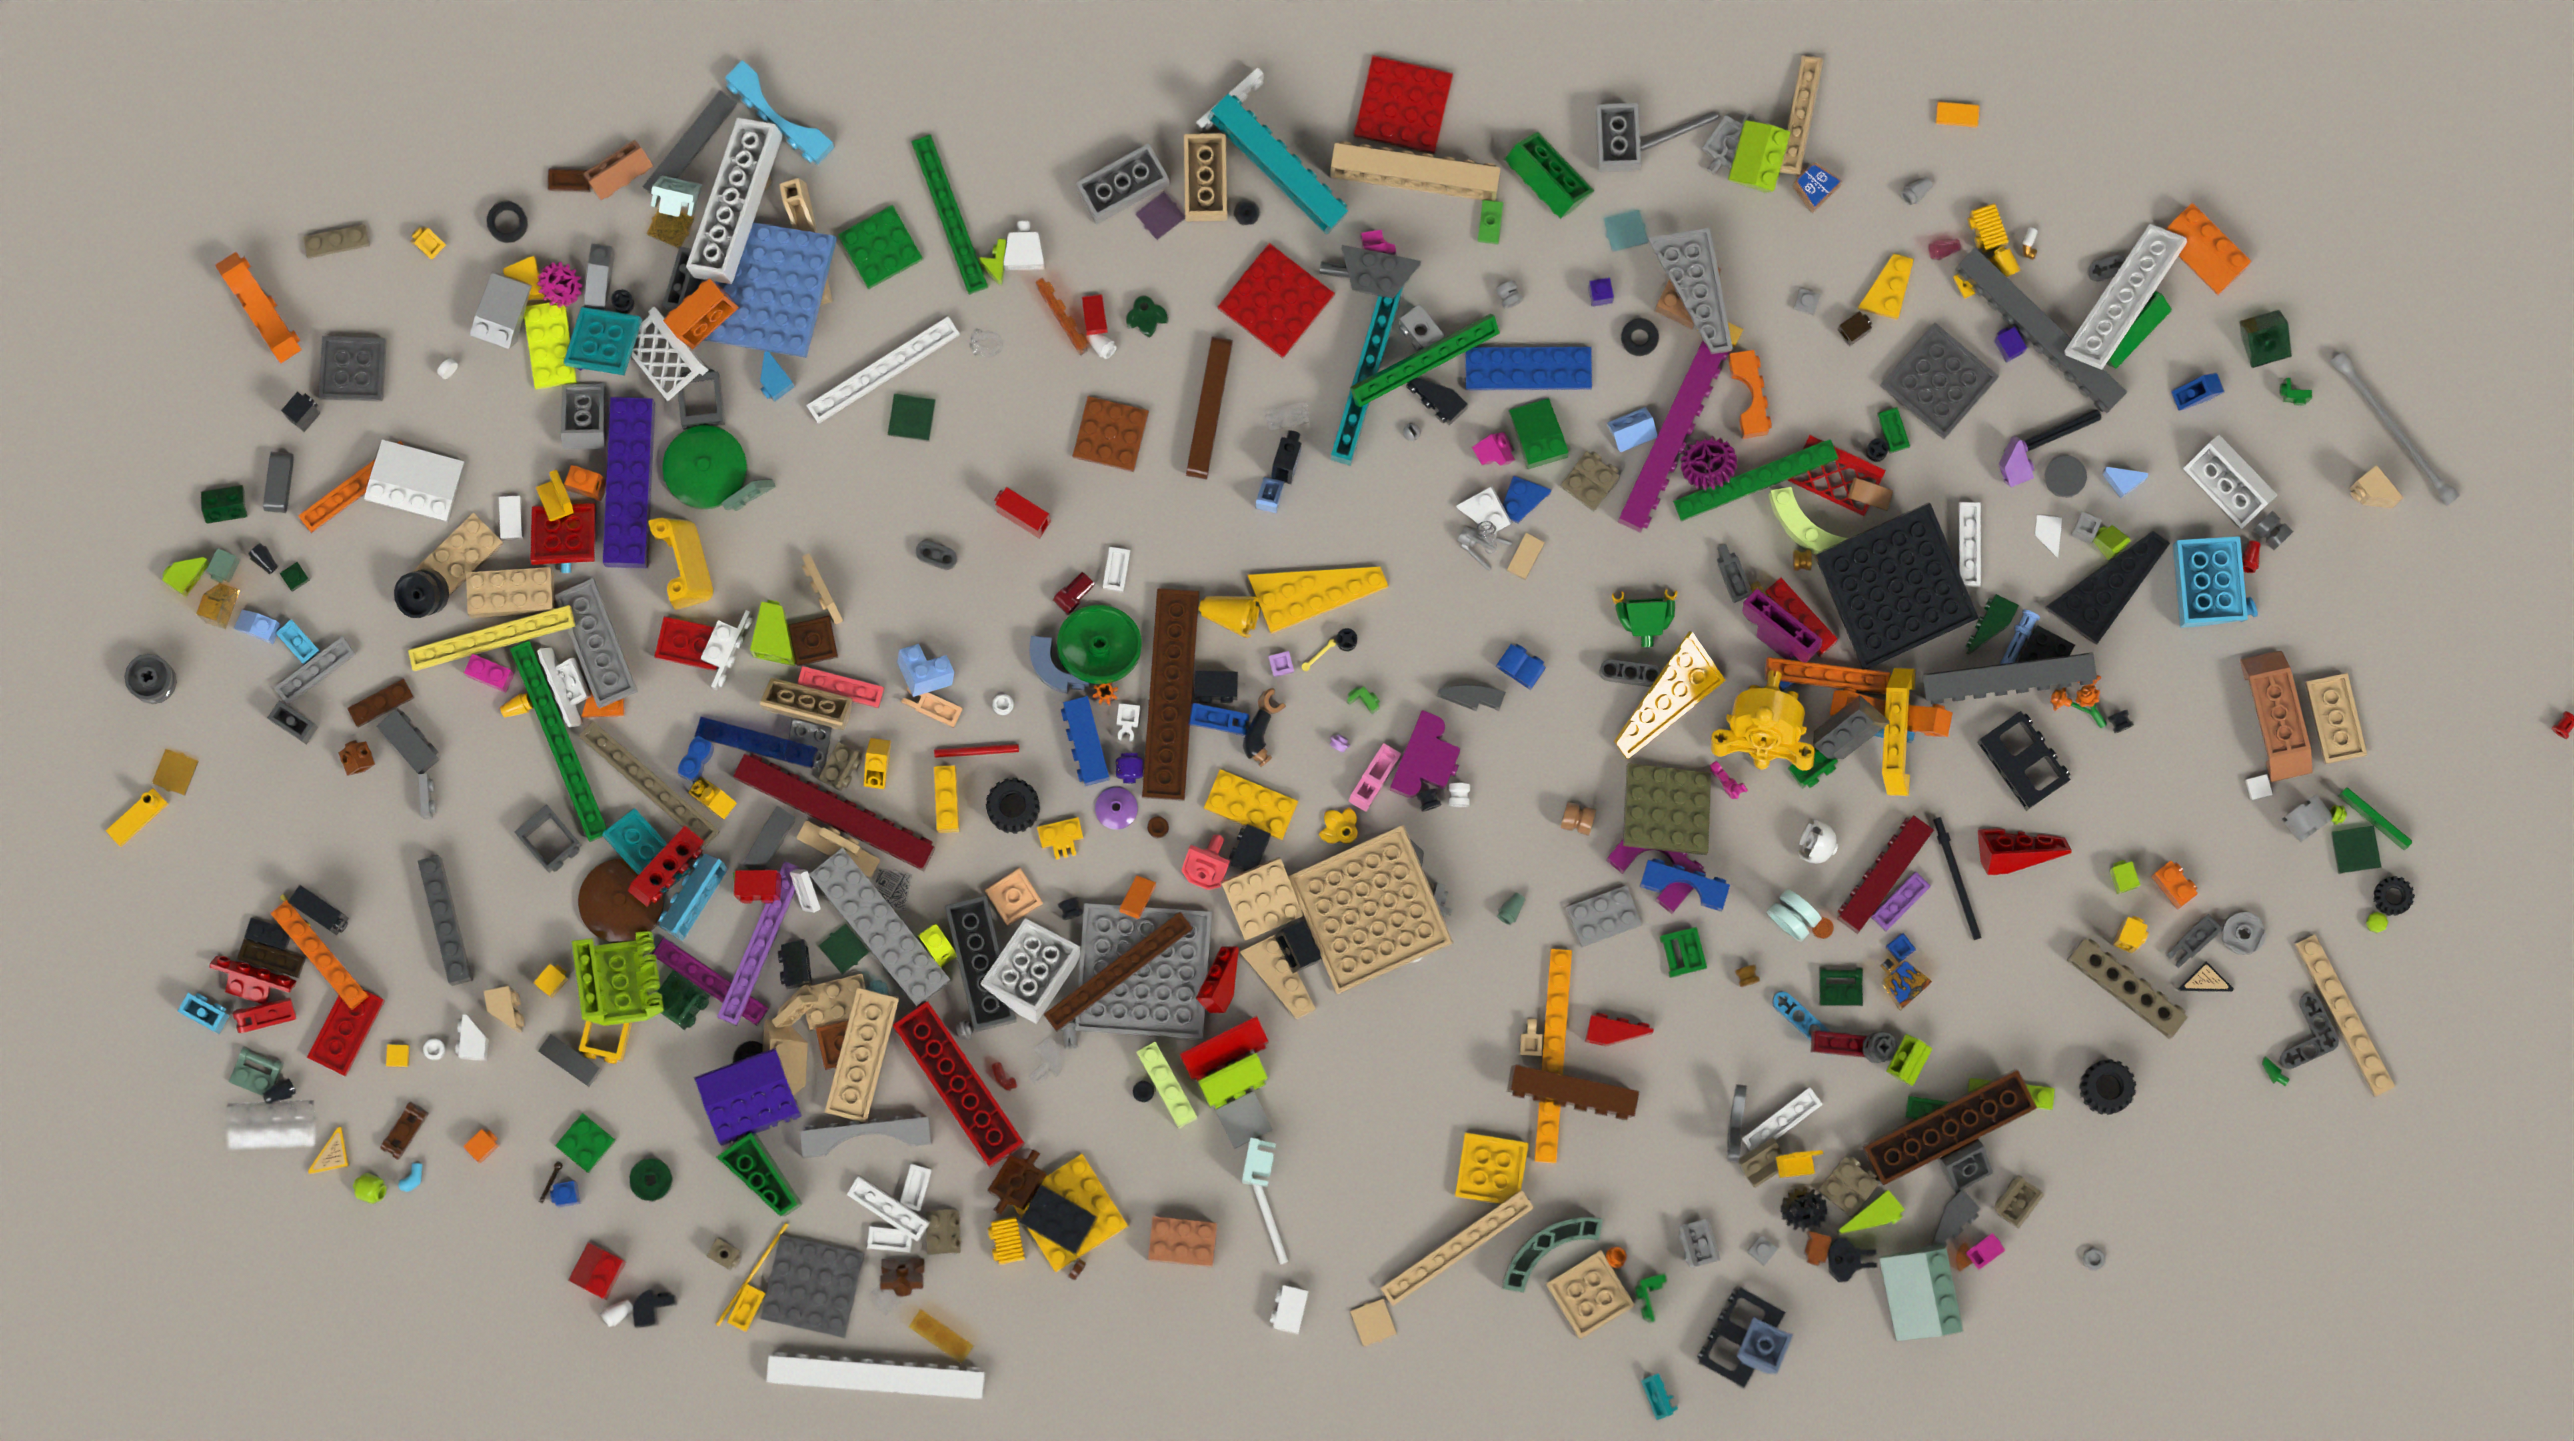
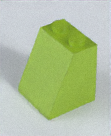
[750,600,796,666]

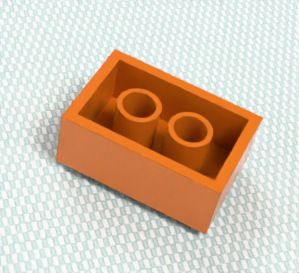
[663,278,739,349]

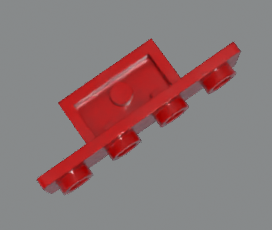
[209,956,296,1004]

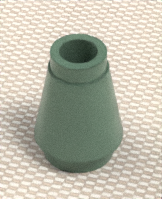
[1497,893,1526,925]

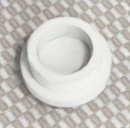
[992,694,1014,715]

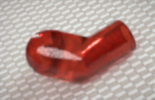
[991,1062,1017,1091]

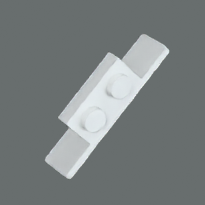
[701,610,753,691]
[537,648,591,727]

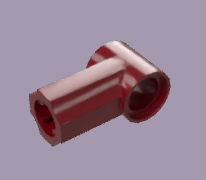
[1053,572,1095,615]

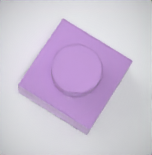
[1268,651,1294,678]

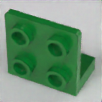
[1635,1273,1667,1324]

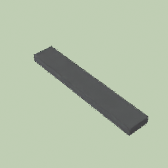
[643,90,737,200]

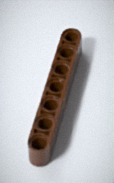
[1186,336,1233,480]

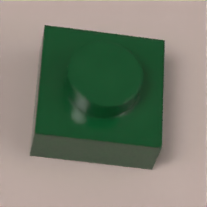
[280,562,310,592]

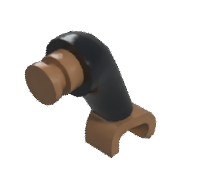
[1243,688,1286,767]

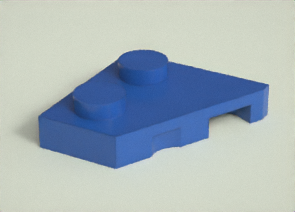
[1503,476,1551,523]

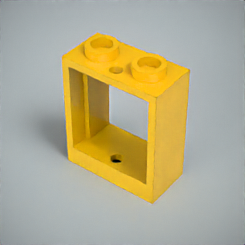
[579,1021,633,1064]

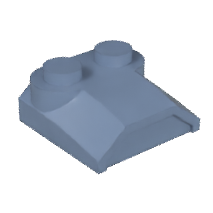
[1737,1317,1793,1374]

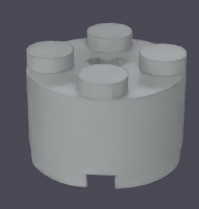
[2282,794,2333,842]

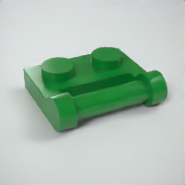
[1659,927,1707,978]

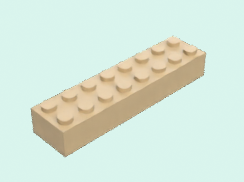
[1331,141,1500,201]

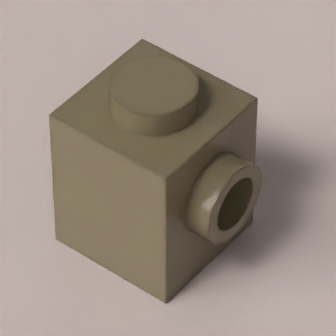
[706,1238,742,1270]

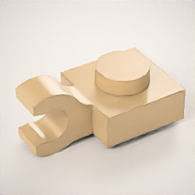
[1520,1019,1542,1056]

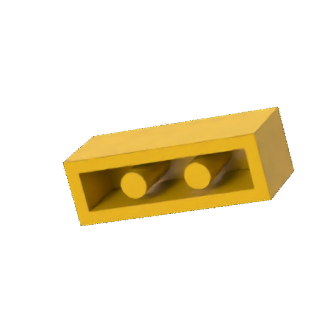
[934,765,960,833]

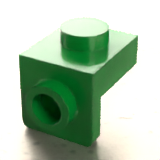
[2280,378,2312,406]

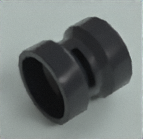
[611,289,635,314]

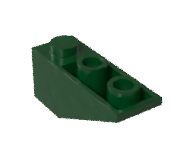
[1966,594,2019,655]

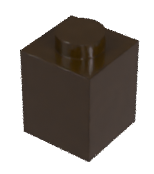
[1838,311,1872,346]

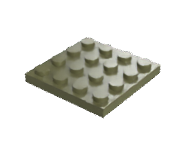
[1623,763,1711,855]

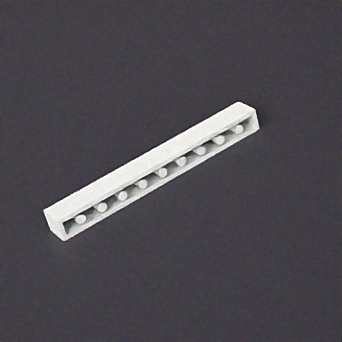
[766,1352,985,1399]

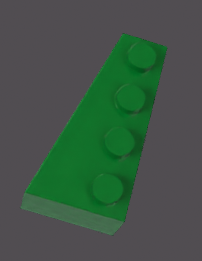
[716,1133,803,1217]

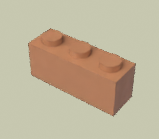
[583,140,653,200]

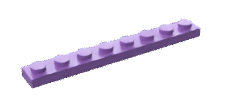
[717,861,804,1026]

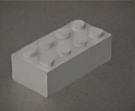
[1076,143,1170,225]

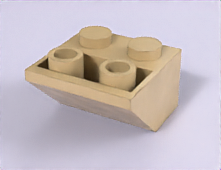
[484,986,525,1033]

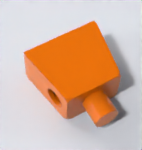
[564,465,607,501]

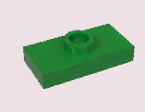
[1877,407,1910,454]

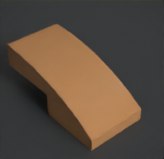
[1848,478,1893,511]

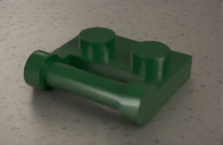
[1819,967,1863,1006]

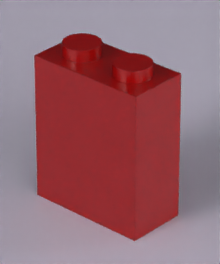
[994,487,1051,539]

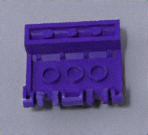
[694,1048,802,1146]

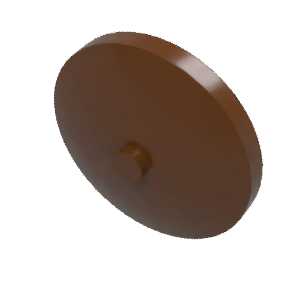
[578,859,664,943]

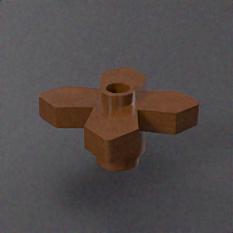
[880,1258,925,1297]

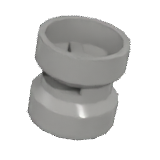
[1496,281,1523,309]

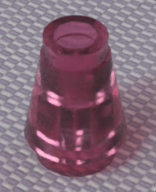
[1928,239,1961,261]

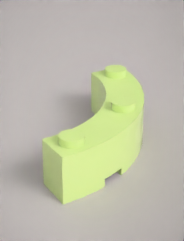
[1769,487,1849,555]

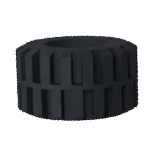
[986,778,1040,834]
[2079,1059,2137,1115]

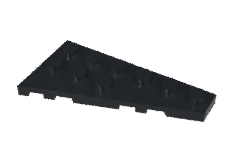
[2045,531,2170,645]

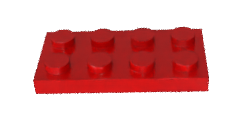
[307,989,385,1077]

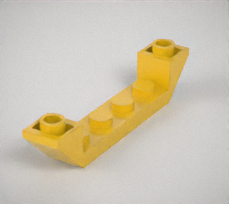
[1882,668,1916,796]

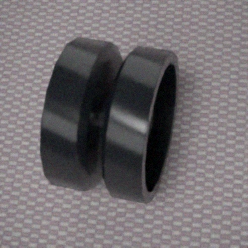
[394,569,449,618]

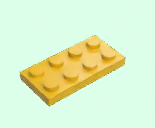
[1204,769,1298,841]

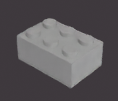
[1595,103,1641,172]

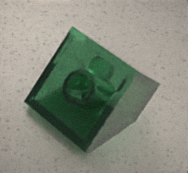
[2239,310,2292,368]

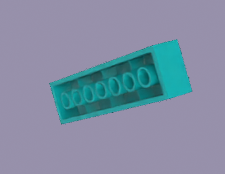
[1208,93,1348,235]

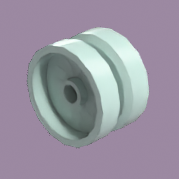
[1767,889,1822,942]

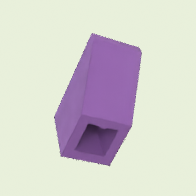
[1999,436,2034,487]

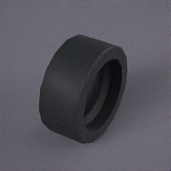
[486,201,528,243]

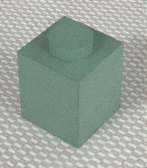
[207,548,240,583]

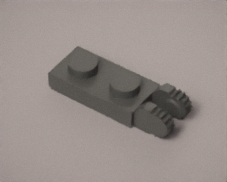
[2166,914,2223,968]

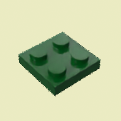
[555,1113,616,1174]

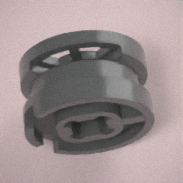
[1862,1032,1897,1063]

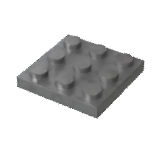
[318,336,386,401]

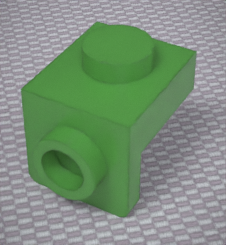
[1347,686,1380,714]

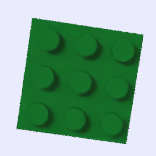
[838,205,923,290]

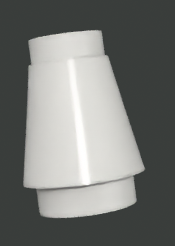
[1086,334,1117,359]
[600,1299,633,1327]

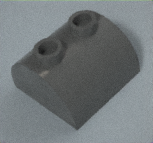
[1938,1139,1993,1193]

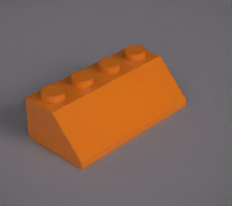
[2165,203,2252,295]

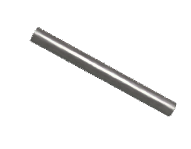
[1640,112,1718,151]

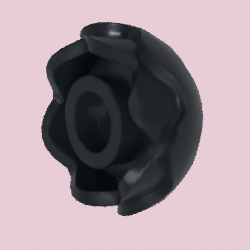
[1234,200,1260,225]

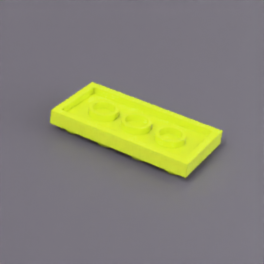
[524,303,577,389]

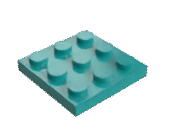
[564,307,642,376]

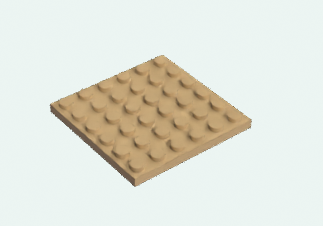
[1288,825,1454,994]

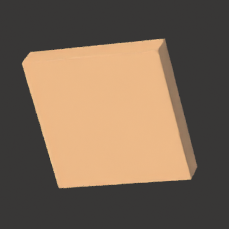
[984,868,1043,927]

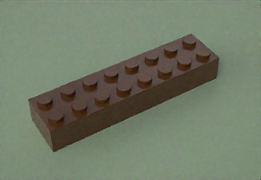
[1862,1069,2037,1186]

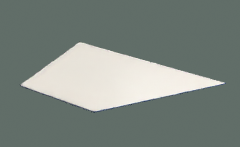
[2035,515,2062,558]

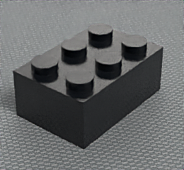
[1020,1185,1098,1256]

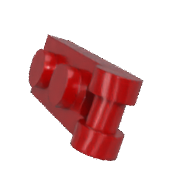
[232,997,296,1033]

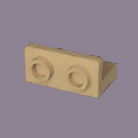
[772,984,818,1028]

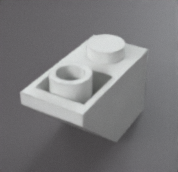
[456,1014,489,1061]

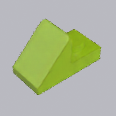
[979,239,1007,285]

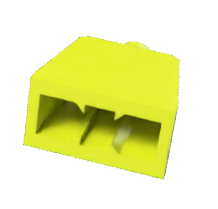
[918,923,957,968]

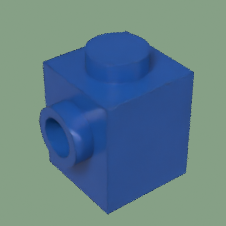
[550,1181,580,1208]

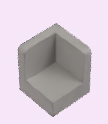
[2071,512,2102,544]

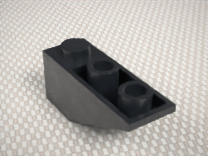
[1406,378,1468,426]

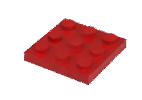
[530,503,596,565]

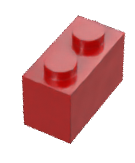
[734,870,782,904]

